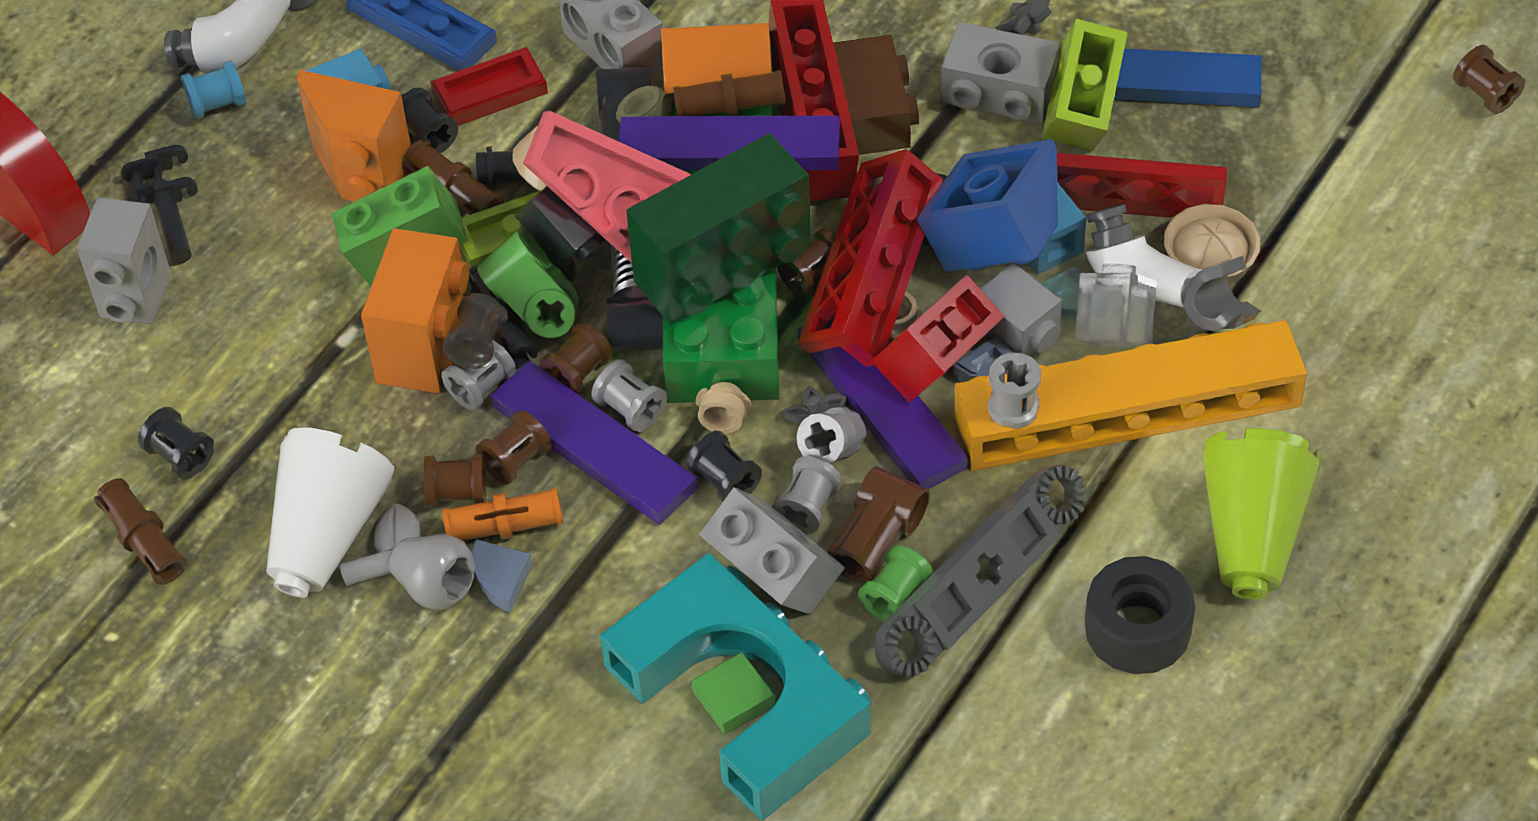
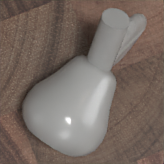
[340,504,475,611]

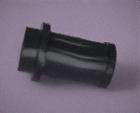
[476,146,527,189]

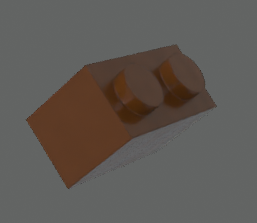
[833,34,919,155]

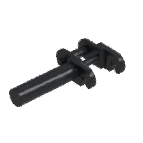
[121,145,198,263]

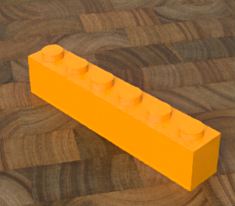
[954,320,1307,471]

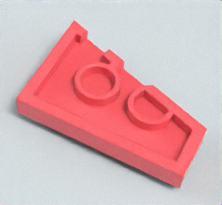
[523,111,691,263]

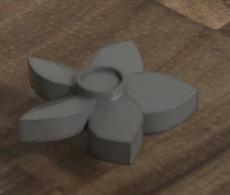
[995,0,1052,35]
[781,386,848,436]

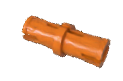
[442,488,564,541]

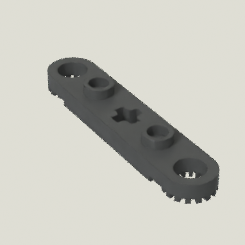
[874,465,1087,676]

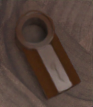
[828,466,930,583]

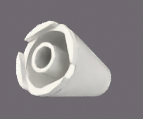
[266,428,394,598]

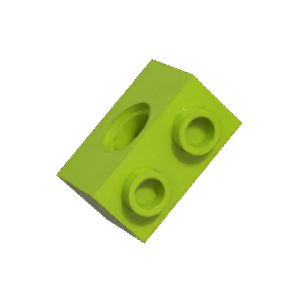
[1042,19,1128,151]

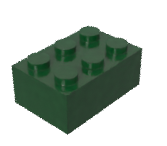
[626,133,811,325]

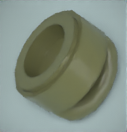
[616,86,672,124]

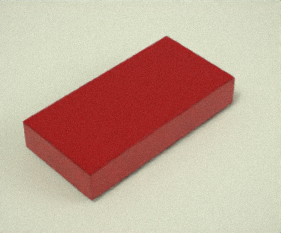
[430,47,548,126]

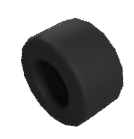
[1084,556,1195,674]

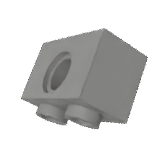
[941,22,1061,124]
[77,197,171,324]
[699,488,845,614]

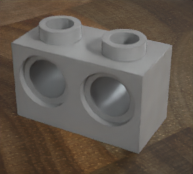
[559,0,663,75]

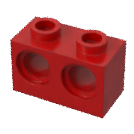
[871,275,1005,403]

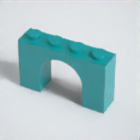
[600,553,871,821]

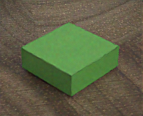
[691,652,775,735]

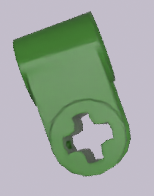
[477,229,579,338]

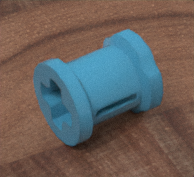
[181,60,246,120]

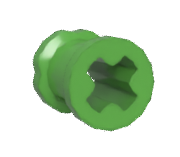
[858,545,934,622]

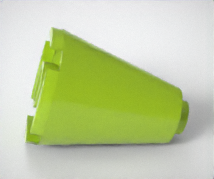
[1202,428,1321,600]

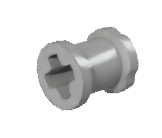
[441,337,516,411]
[988,352,1041,429]
[591,360,667,432]
[796,406,866,464]
[772,456,841,534]

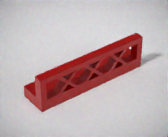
[797,149,943,367]
[1057,153,1227,218]

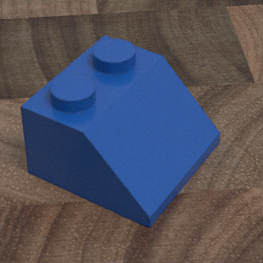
[916,139,1058,272]

